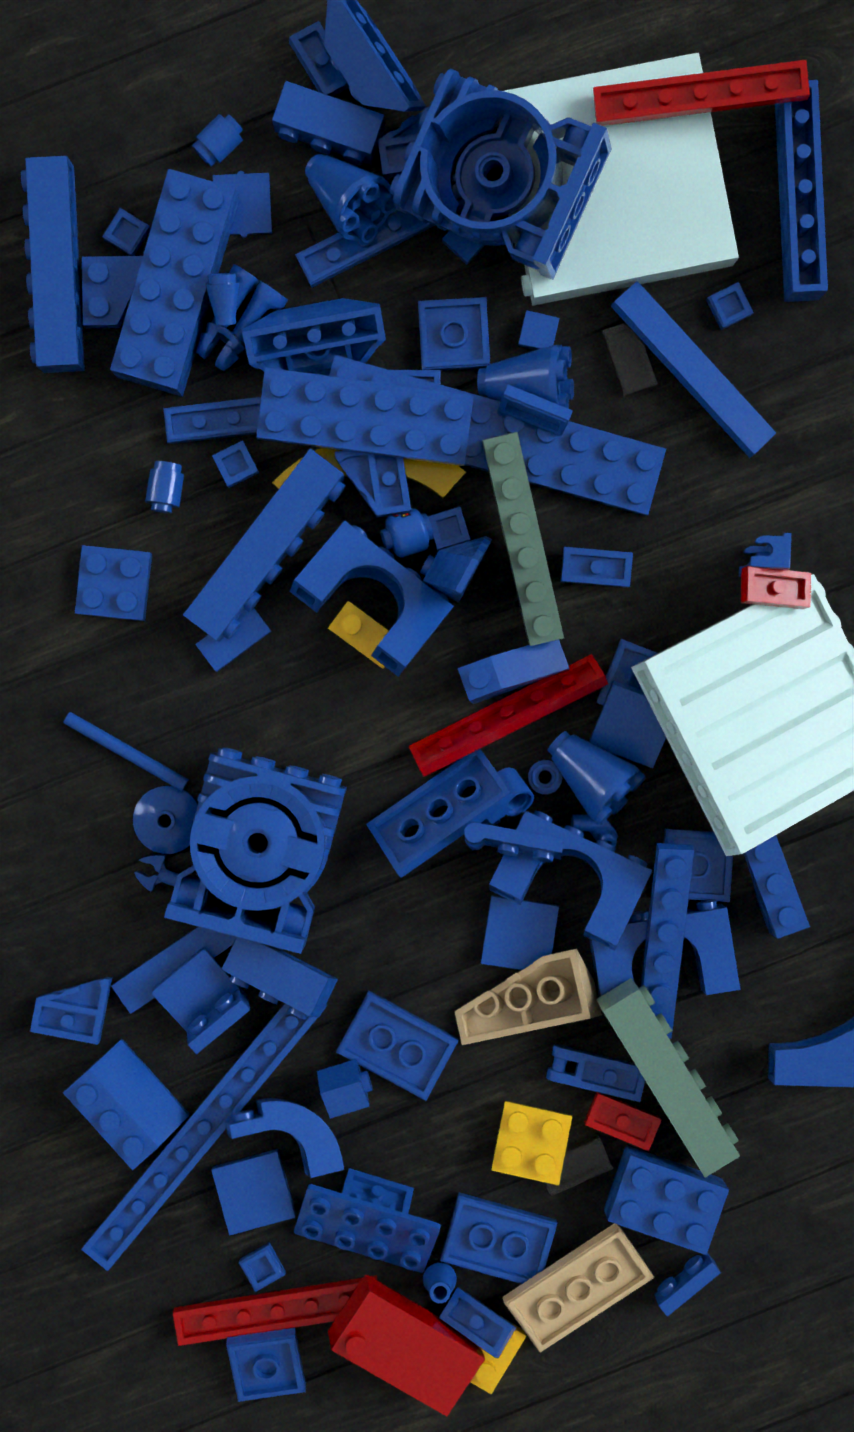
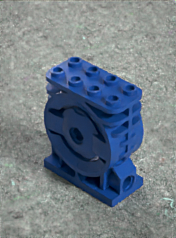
[390,68,612,280]
[164,747,347,954]

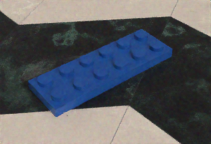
[256,367,474,466]

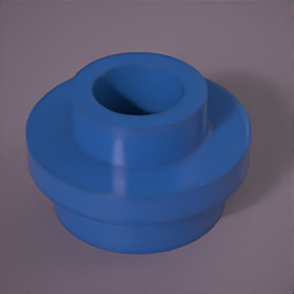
[528,760,562,794]

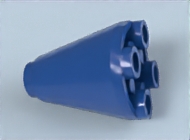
[305,154,396,243]
[477,345,574,409]
[547,731,646,826]

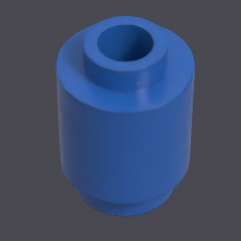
[192,114,243,167]
[145,461,184,513]

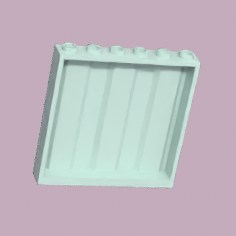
[631,574,854,856]

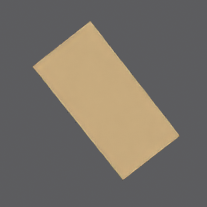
[502,1223,654,1353]

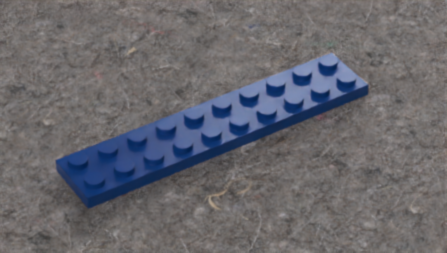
[329,355,666,516]

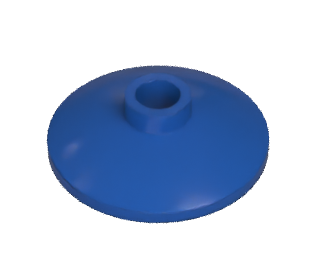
[133,786,198,854]

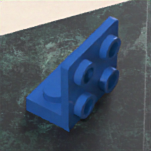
[152,948,250,1054]

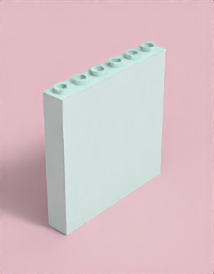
[495,52,739,306]

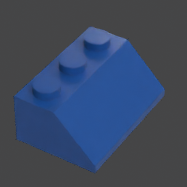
[63,1039,190,1171]

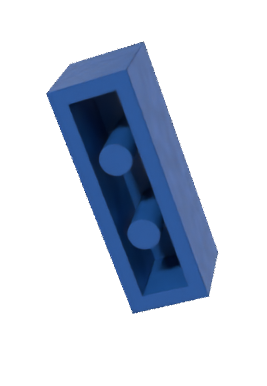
[272,81,385,165]
[221,937,338,1020]

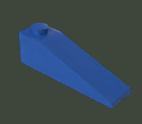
[420,536,492,603]

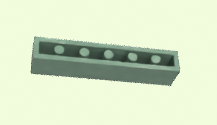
[481,432,564,646]
[596,978,740,1178]

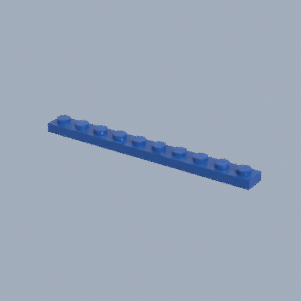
[81,1003,327,1271]

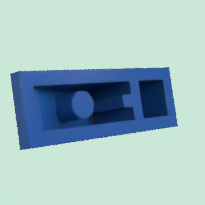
[458,640,570,704]

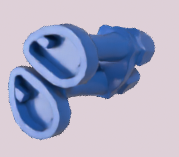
[196,264,288,371]

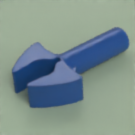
[134,854,178,892]

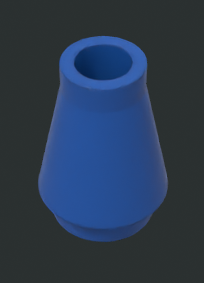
[205,273,240,325]
[423,1263,457,1303]

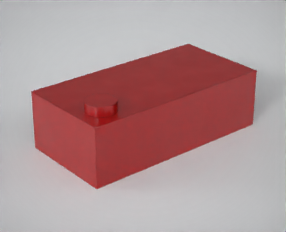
[328,1274,485,1417]

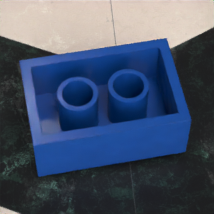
[604,1145,729,1255]

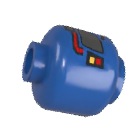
[380,508,434,558]

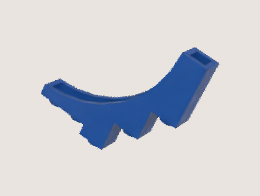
[768,1016,854,1087]

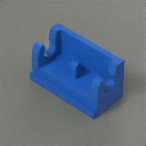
[739,533,791,577]

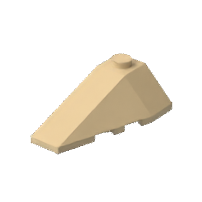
[455,949,602,1045]

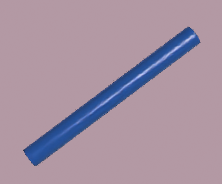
[63,712,189,791]

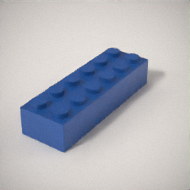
[110,169,240,397]

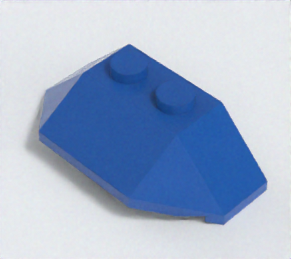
[324,0,426,112]
[242,298,386,376]

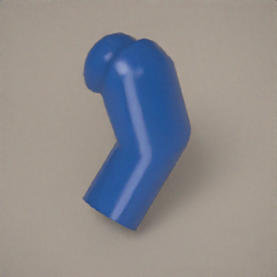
[571,814,618,847]

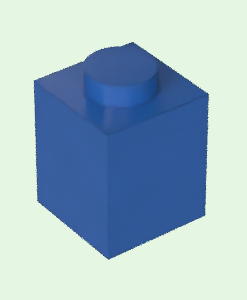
[317,1059,373,1119]

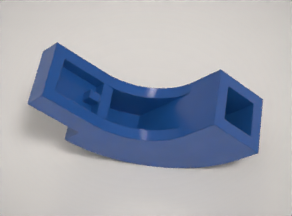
[225,1098,344,1178]

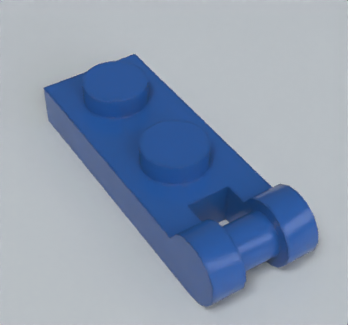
[464,822,564,863]
[546,1044,645,1102]

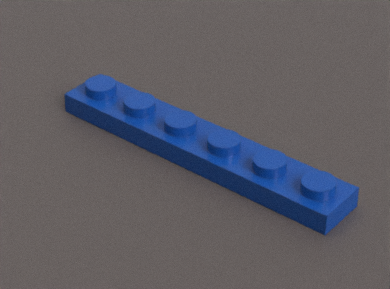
[641,843,694,1039]

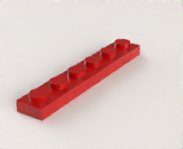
[593,60,810,126]
[409,654,608,777]
[173,1275,377,1346]

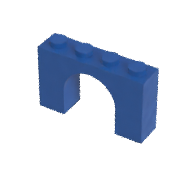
[289,521,454,677]
[489,810,652,951]
[589,900,741,997]

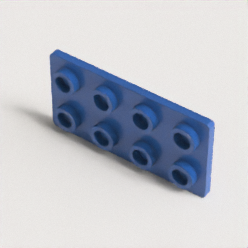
[294,1168,441,1273]

